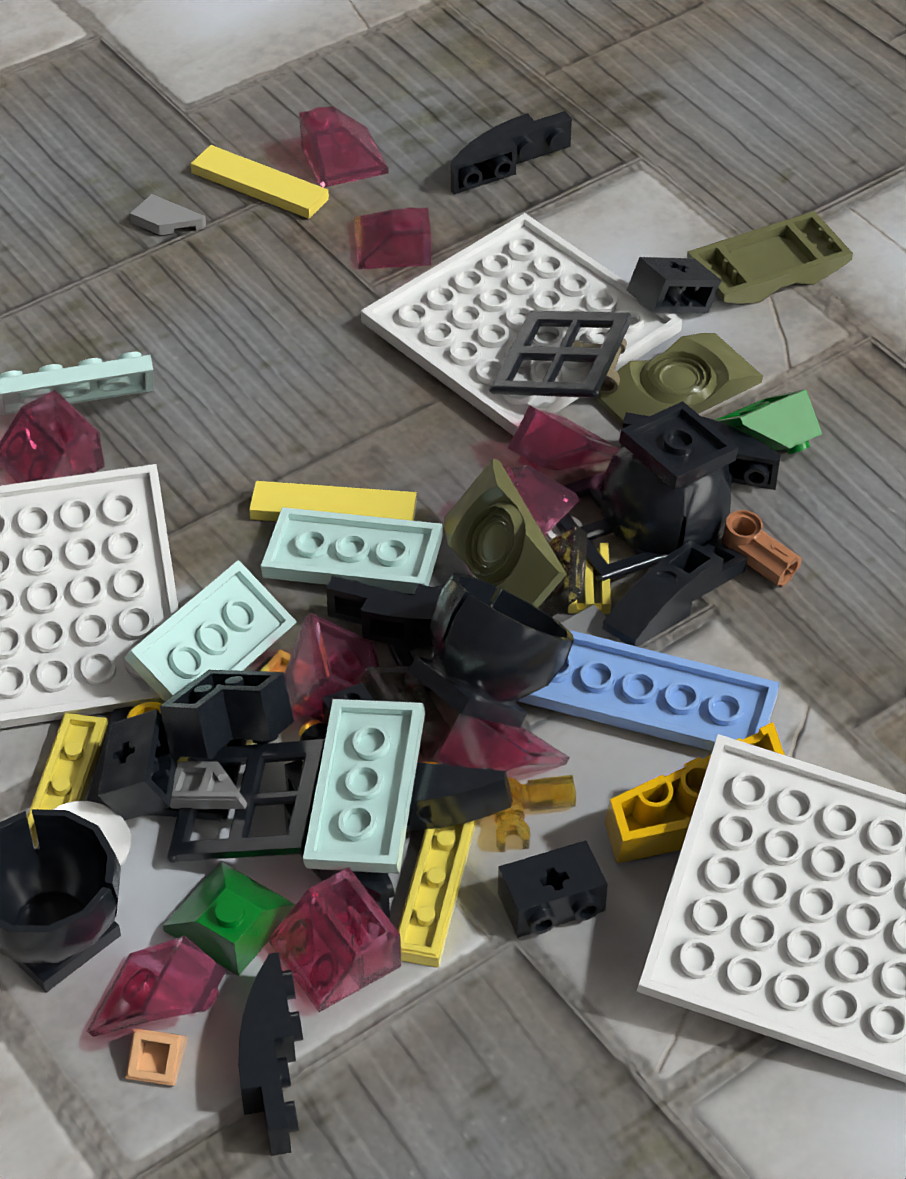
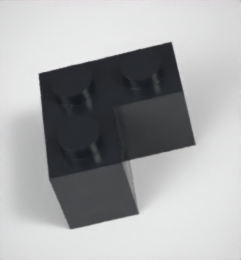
[159,669,294,762]

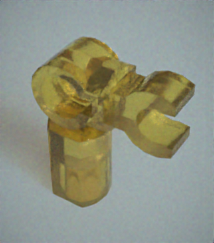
[493,775,576,852]

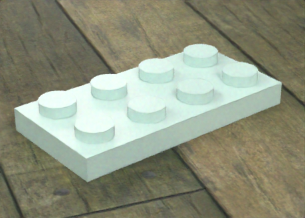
[0,352,154,415]
[261,507,443,594]
[124,560,297,702]
[303,699,425,874]

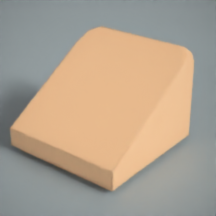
[125,1028,188,1086]

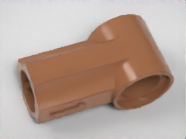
[721,510,802,587]

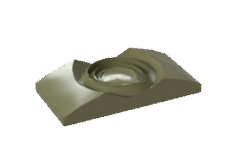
[687,211,853,304]
[593,333,763,427]
[444,459,567,608]

